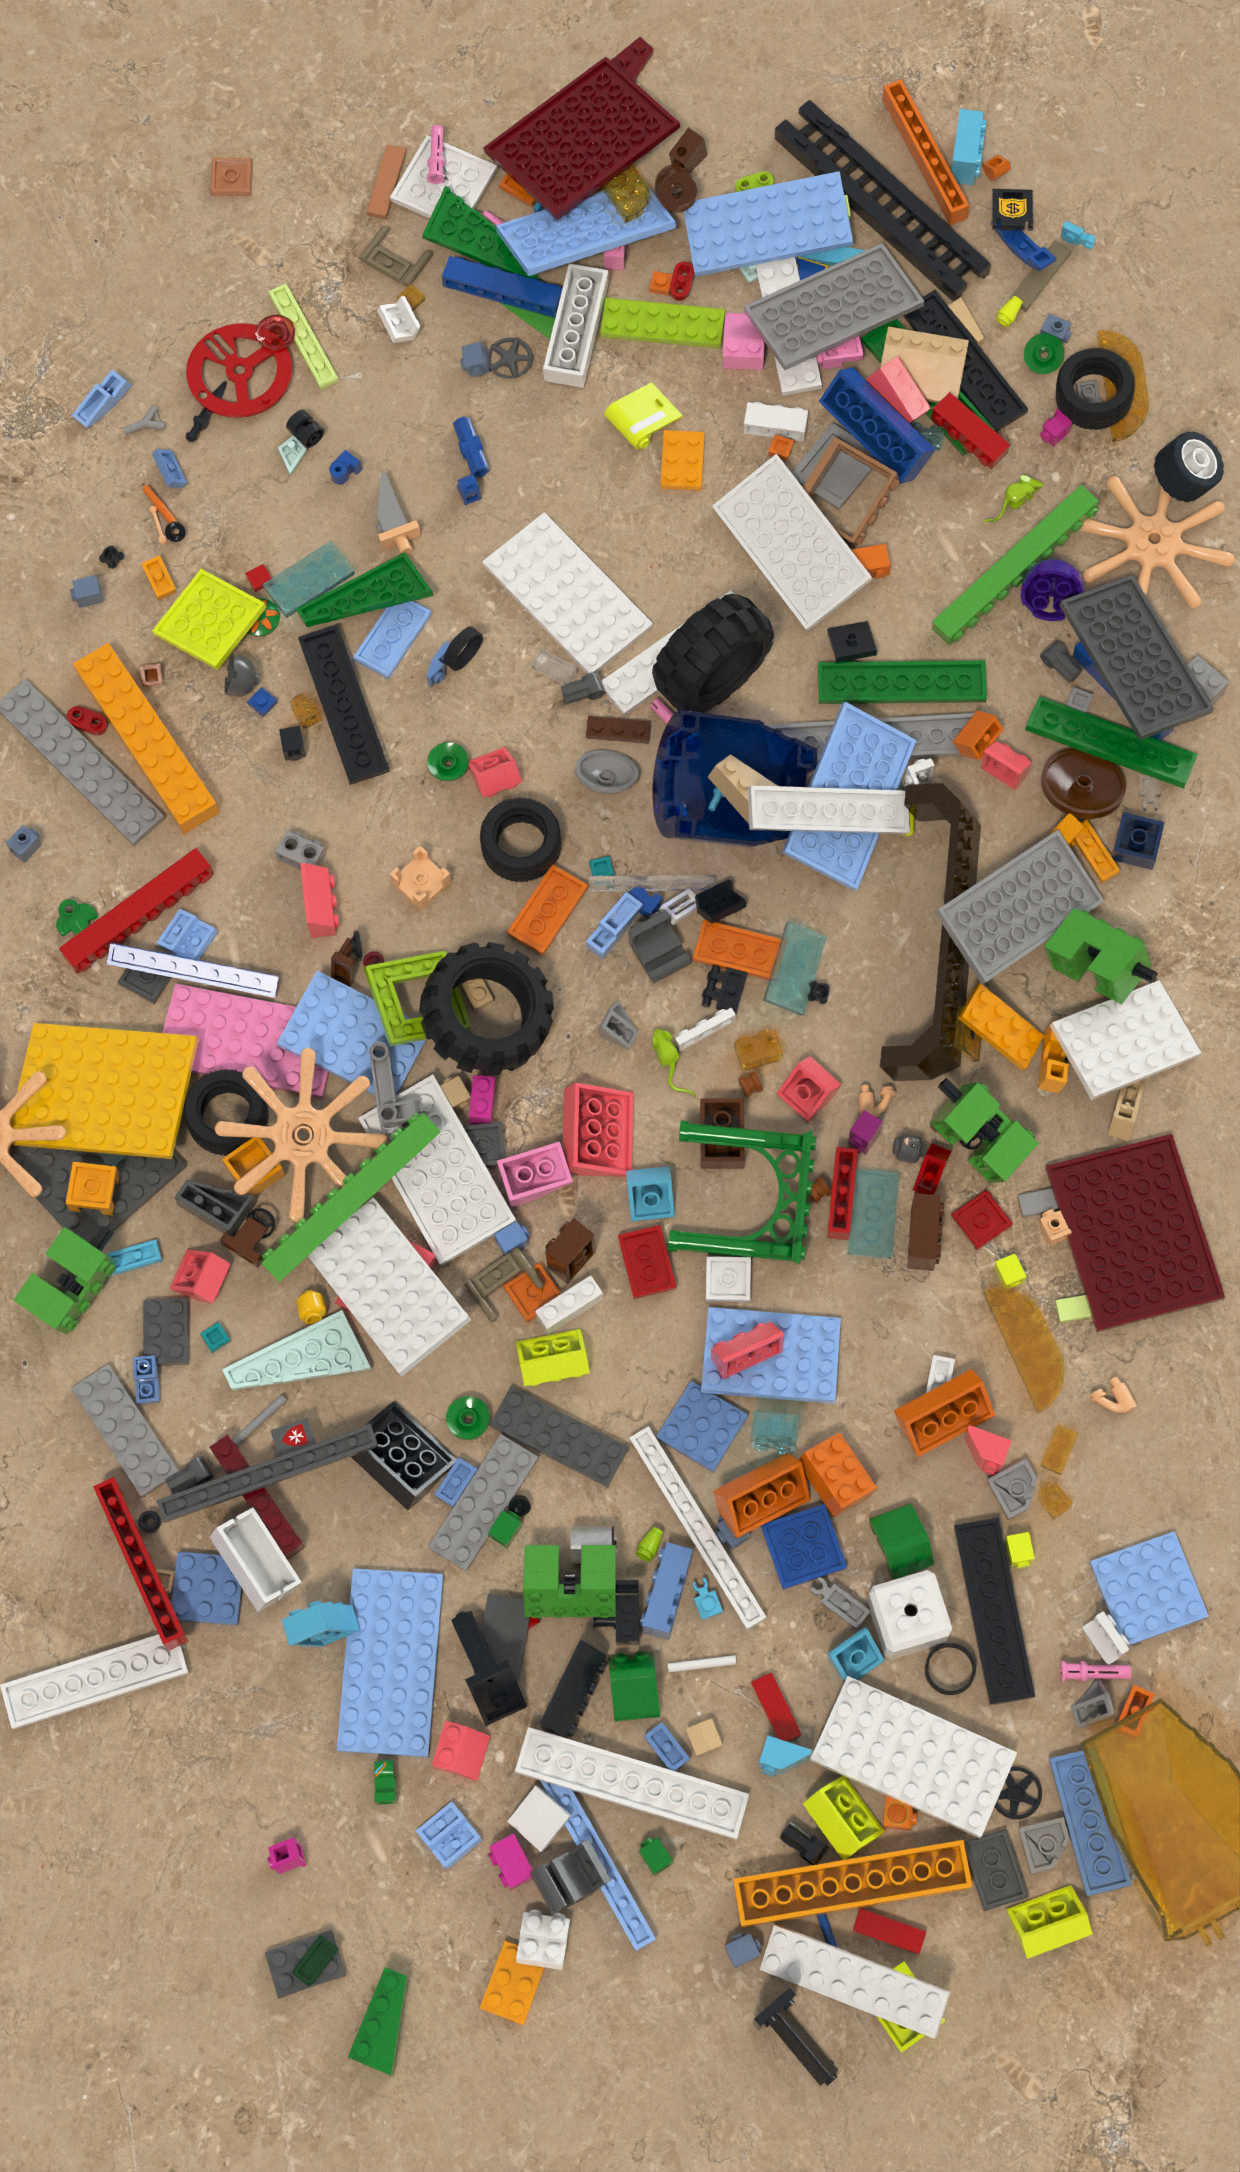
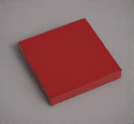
[951,1190,1013,1250]

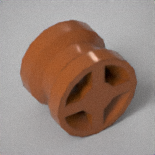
[738,1071,763,1098]
[808,1176,831,1204]

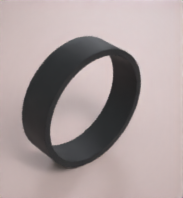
[443,626,483,671]
[925,1643,976,1695]

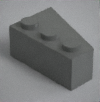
[174,1180,256,1237]

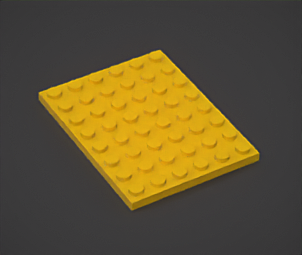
[10,1023,199,1159]

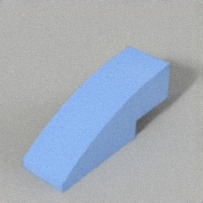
[72,370,132,428]
[586,892,643,960]

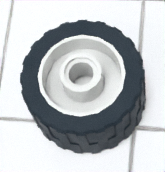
[1154,432,1224,502]

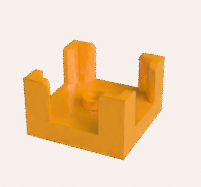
[65,1162,120,1216]

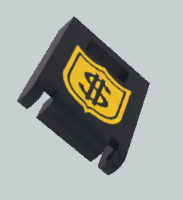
[992,189,1033,231]

